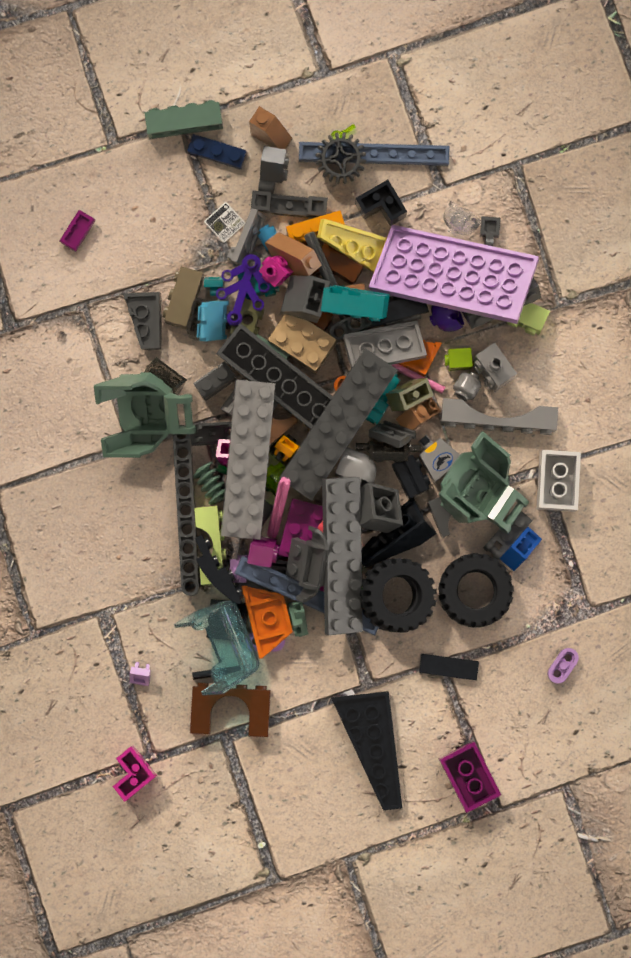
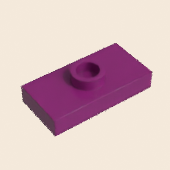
[59,210,96,252]

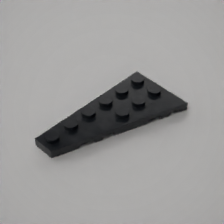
[331,691,402,811]

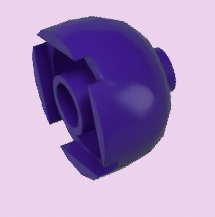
[429,305,464,332]

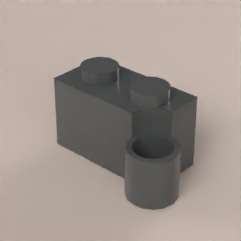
[258,146,289,194]

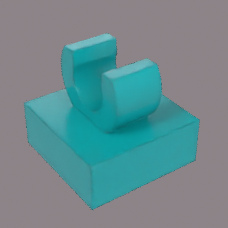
[204,277,224,296]

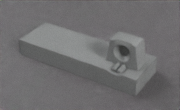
[227,208,266,266]

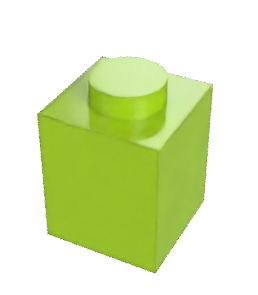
[444,348,473,371]

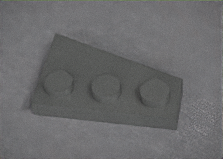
[123,292,161,350]

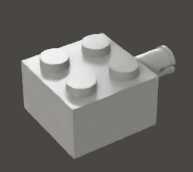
[473,342,517,392]

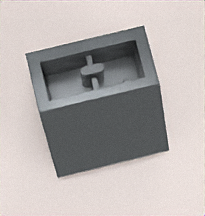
[280,276,330,323]

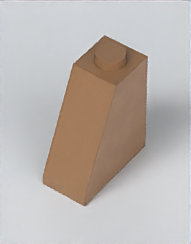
[249,106,292,149]
[265,232,322,276]

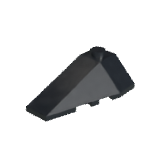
[361,498,437,568]

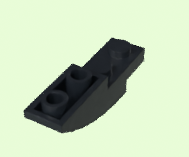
[195,535,244,604]

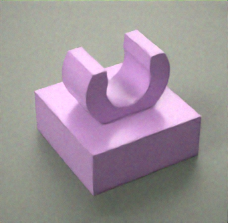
[130,662,151,686]

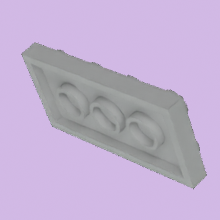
[343,320,427,368]

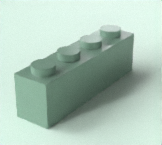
[144,100,223,139]

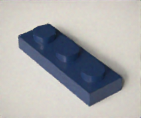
[187,134,247,170]

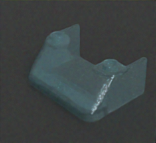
[174,600,259,695]

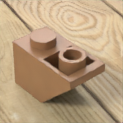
[396,397,441,430]

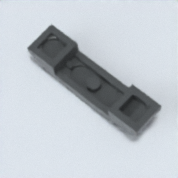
[251,190,328,217]

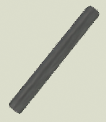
[304,232,350,320]

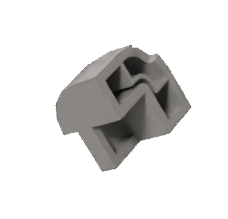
[335,447,377,487]

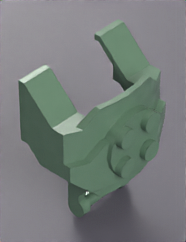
[94,372,196,458]
[439,431,529,534]

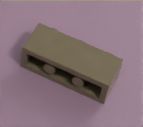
[162,266,204,330]

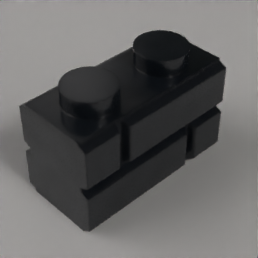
[392,454,431,500]

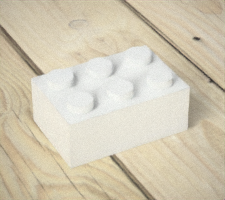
[536,450,581,512]

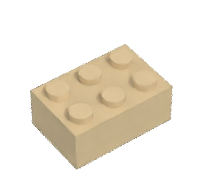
[268,314,337,375]

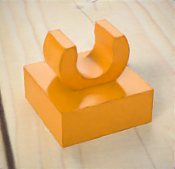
[274,436,299,461]

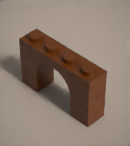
[309,243,364,331]
[190,682,271,737]

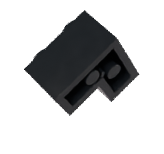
[355,180,407,226]

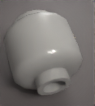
[453,372,481,401]

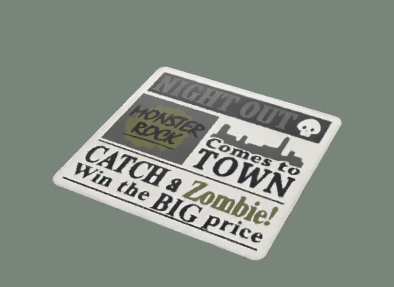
[204,202,245,243]

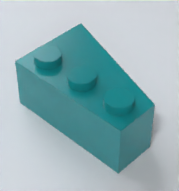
[321,285,390,321]

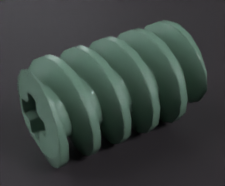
[193,462,225,505]

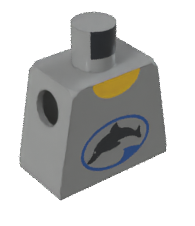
[418,435,460,483]

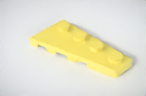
[317,219,387,273]

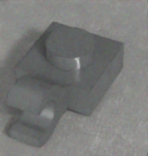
[480,216,501,246]

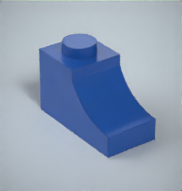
[500,527,542,571]

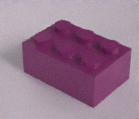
[278,498,323,558]
[438,741,501,813]

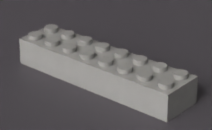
[221,380,275,540]

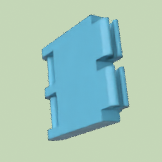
[197,300,229,342]

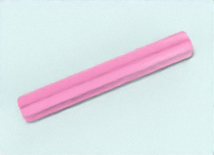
[267,477,291,539]

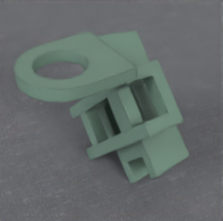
[288,602,308,637]

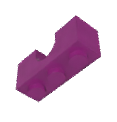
[247,536,280,567]

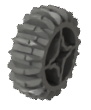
[316,132,366,184]

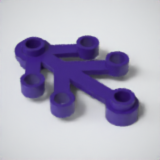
[216,254,270,327]

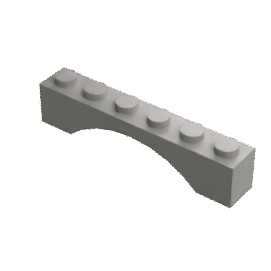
[441,398,558,435]

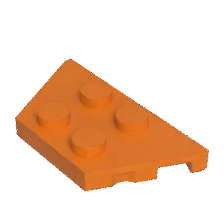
[241,586,293,659]

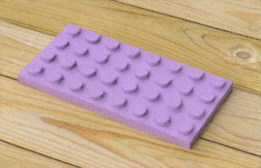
[369,225,539,324]

